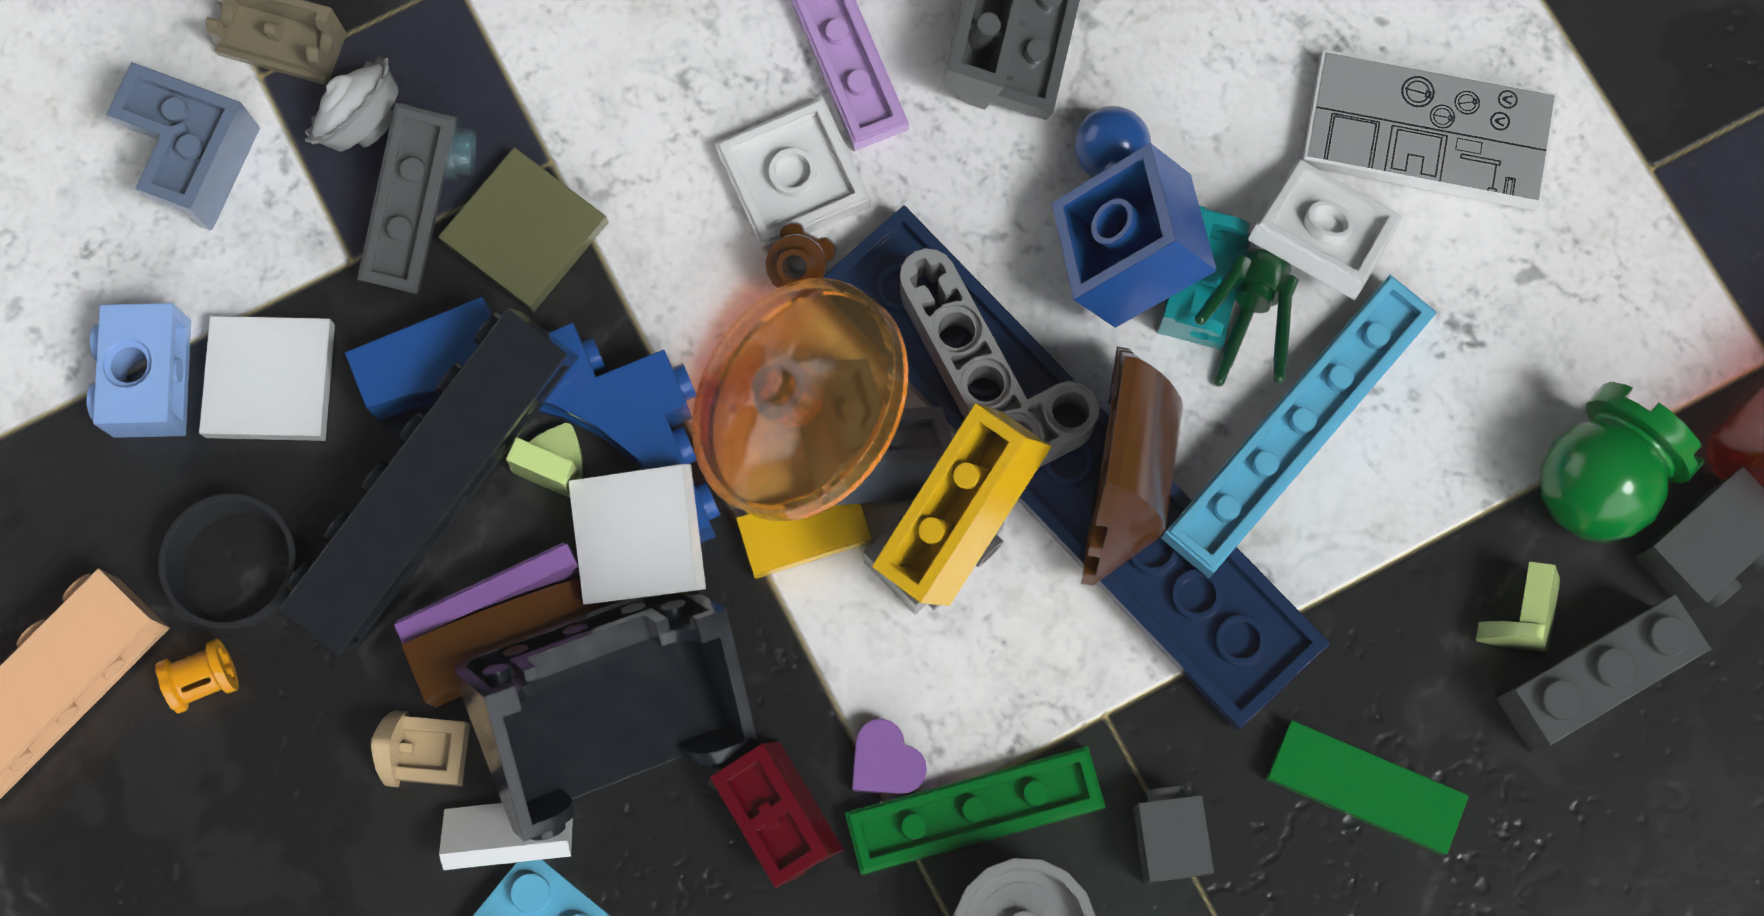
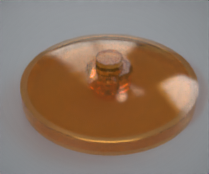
[692,278,908,521]

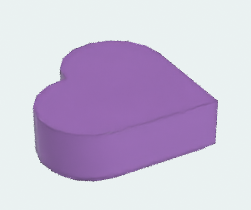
[852,719,927,795]

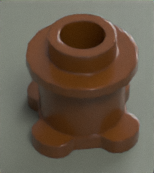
[765,222,836,295]

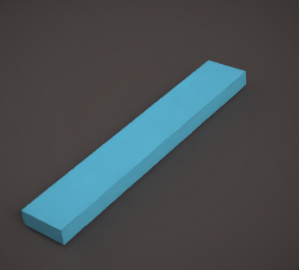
[1161,274,1437,578]

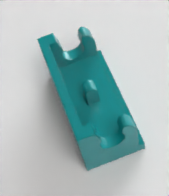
[1157,205,1250,350]

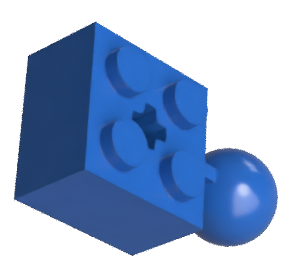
[1051,106,1217,328]

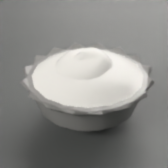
[305,57,398,152]

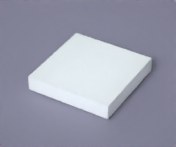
[715,97,871,253]
[1248,159,1402,300]
[199,316,335,441]
[568,464,706,605]

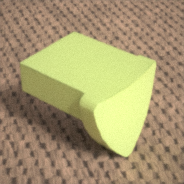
[506,423,583,498]
[1476,562,1560,654]

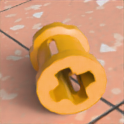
[155,638,239,714]

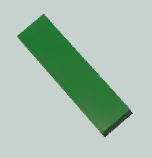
[845,746,1106,875]

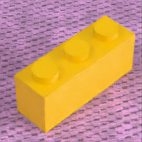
[872,403,1052,606]

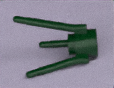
[1195,249,1299,387]

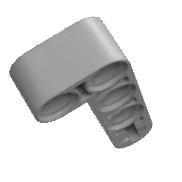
[900,248,1100,468]

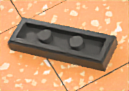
[357,102,458,294]

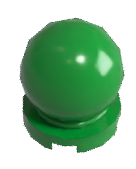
[1540,381,1704,543]

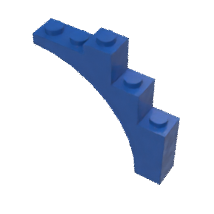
[345,297,721,544]

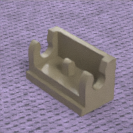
[206,0,347,86]

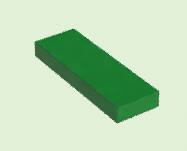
[1265,720,1469,856]

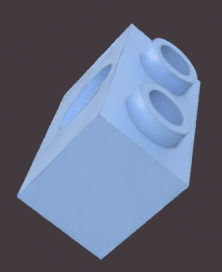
[87,303,191,438]

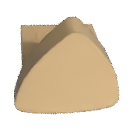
[371,710,470,787]

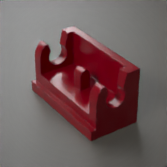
[710,741,844,888]

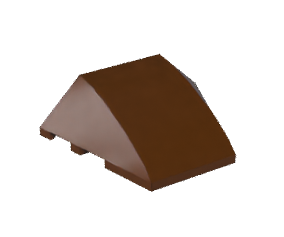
[1081,346,1183,585]

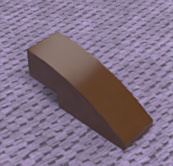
[401,578,600,708]

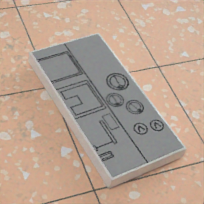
[1302,49,1558,211]

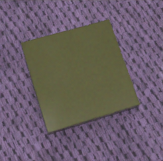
[438,147,609,313]

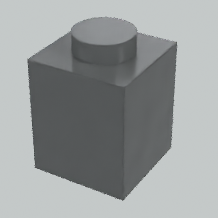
[1132,786,1214,884]

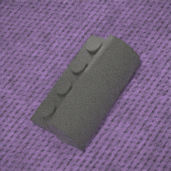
[942,0,1080,120]

